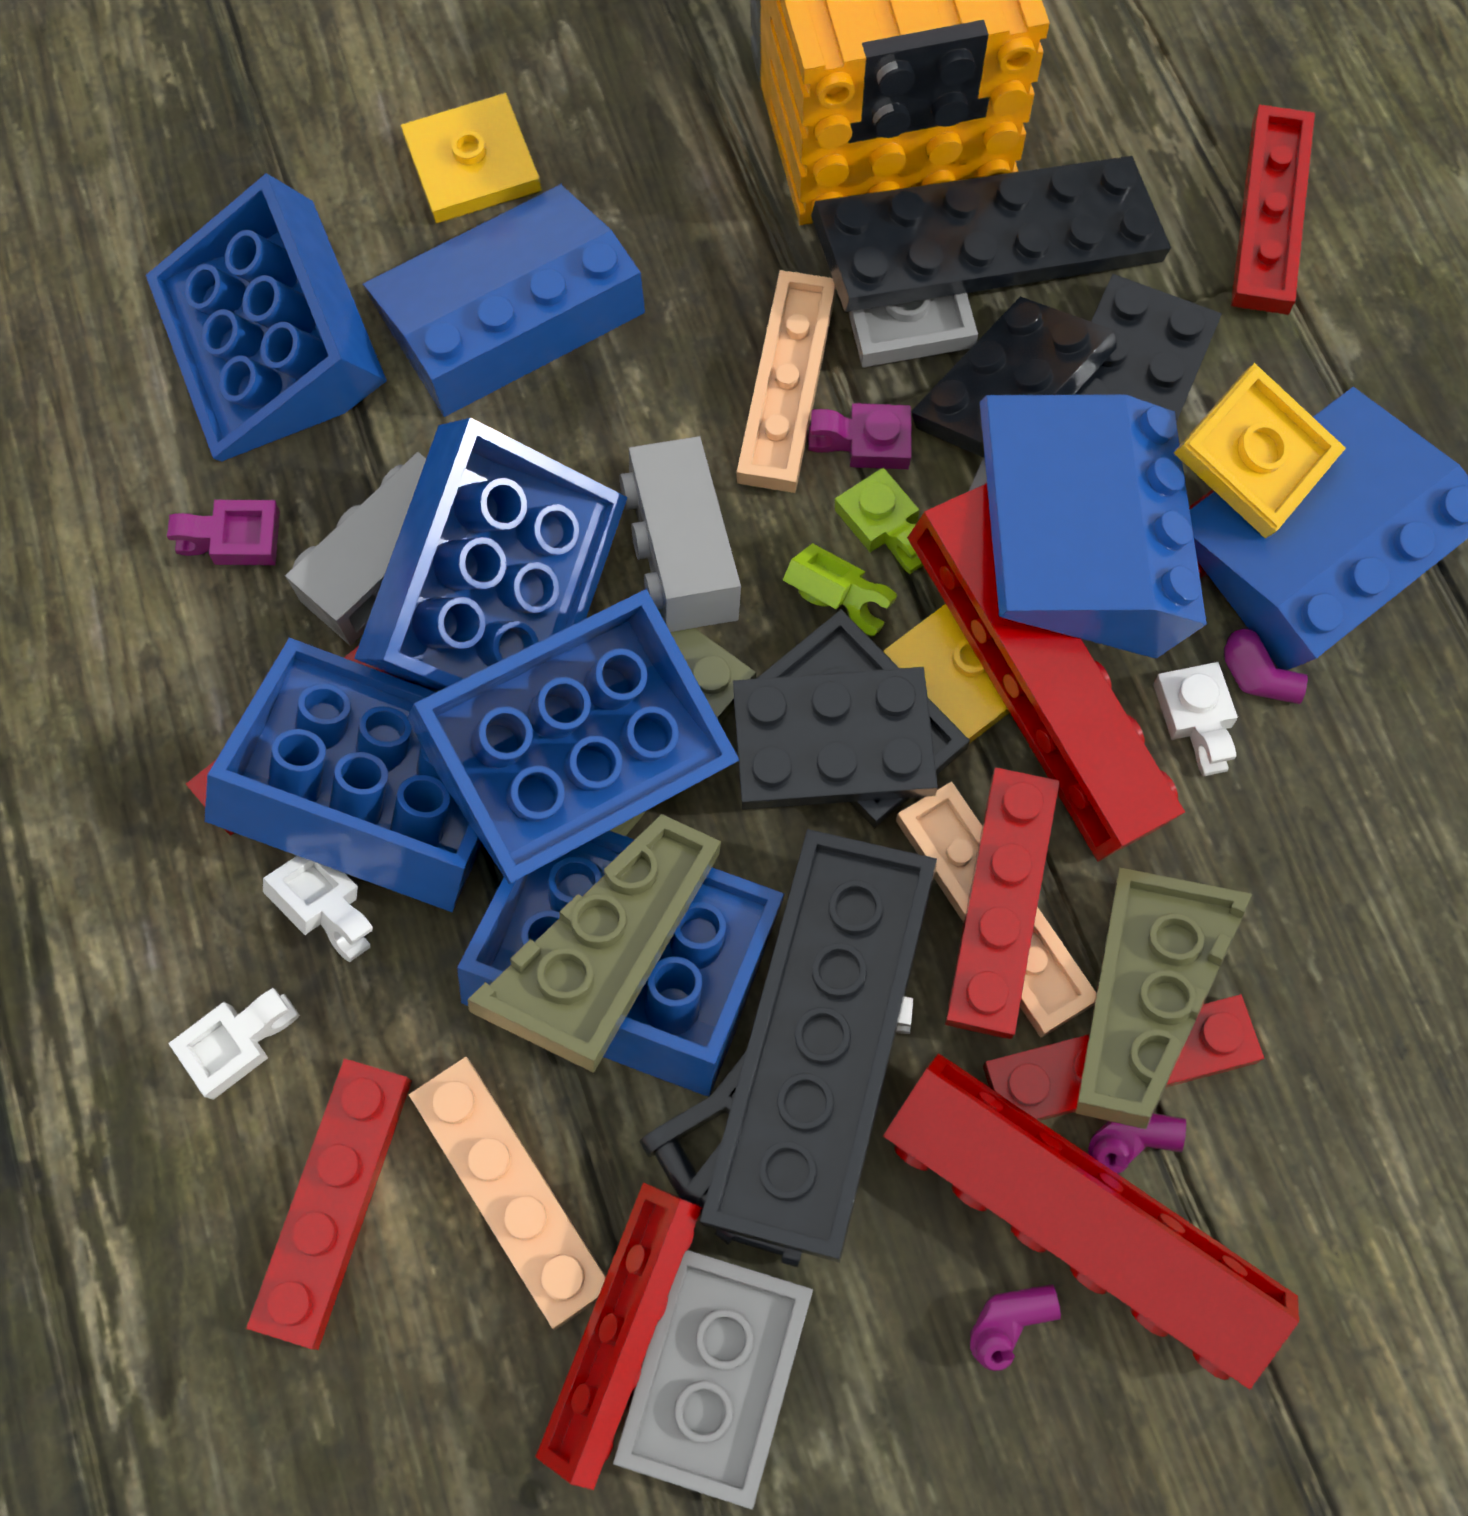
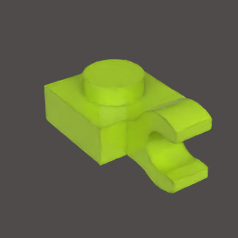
[835,468,923,574]
[783,543,897,636]

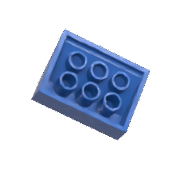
[146,173,387,462]
[363,184,645,417]
[1190,387,1468,670]
[980,395,1207,659]
[354,418,628,691]
[407,589,739,884]
[204,638,482,912]
[457,830,785,1097]

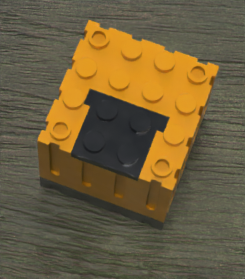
[750,0,1050,226]

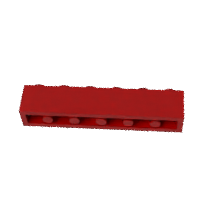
[907,483,1185,862]
[883,1053,1299,1390]

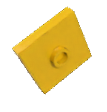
[401,93,542,224]
[1174,363,1346,539]
[883,604,1010,744]

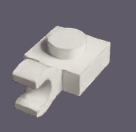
[1153,662,1238,776]
[263,856,373,962]
[168,988,300,1100]

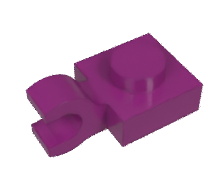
[808,403,911,470]
[167,500,280,565]

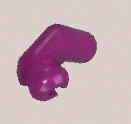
[1223,629,1308,704]
[1088,1113,1186,1174]
[970,1284,1061,1371]

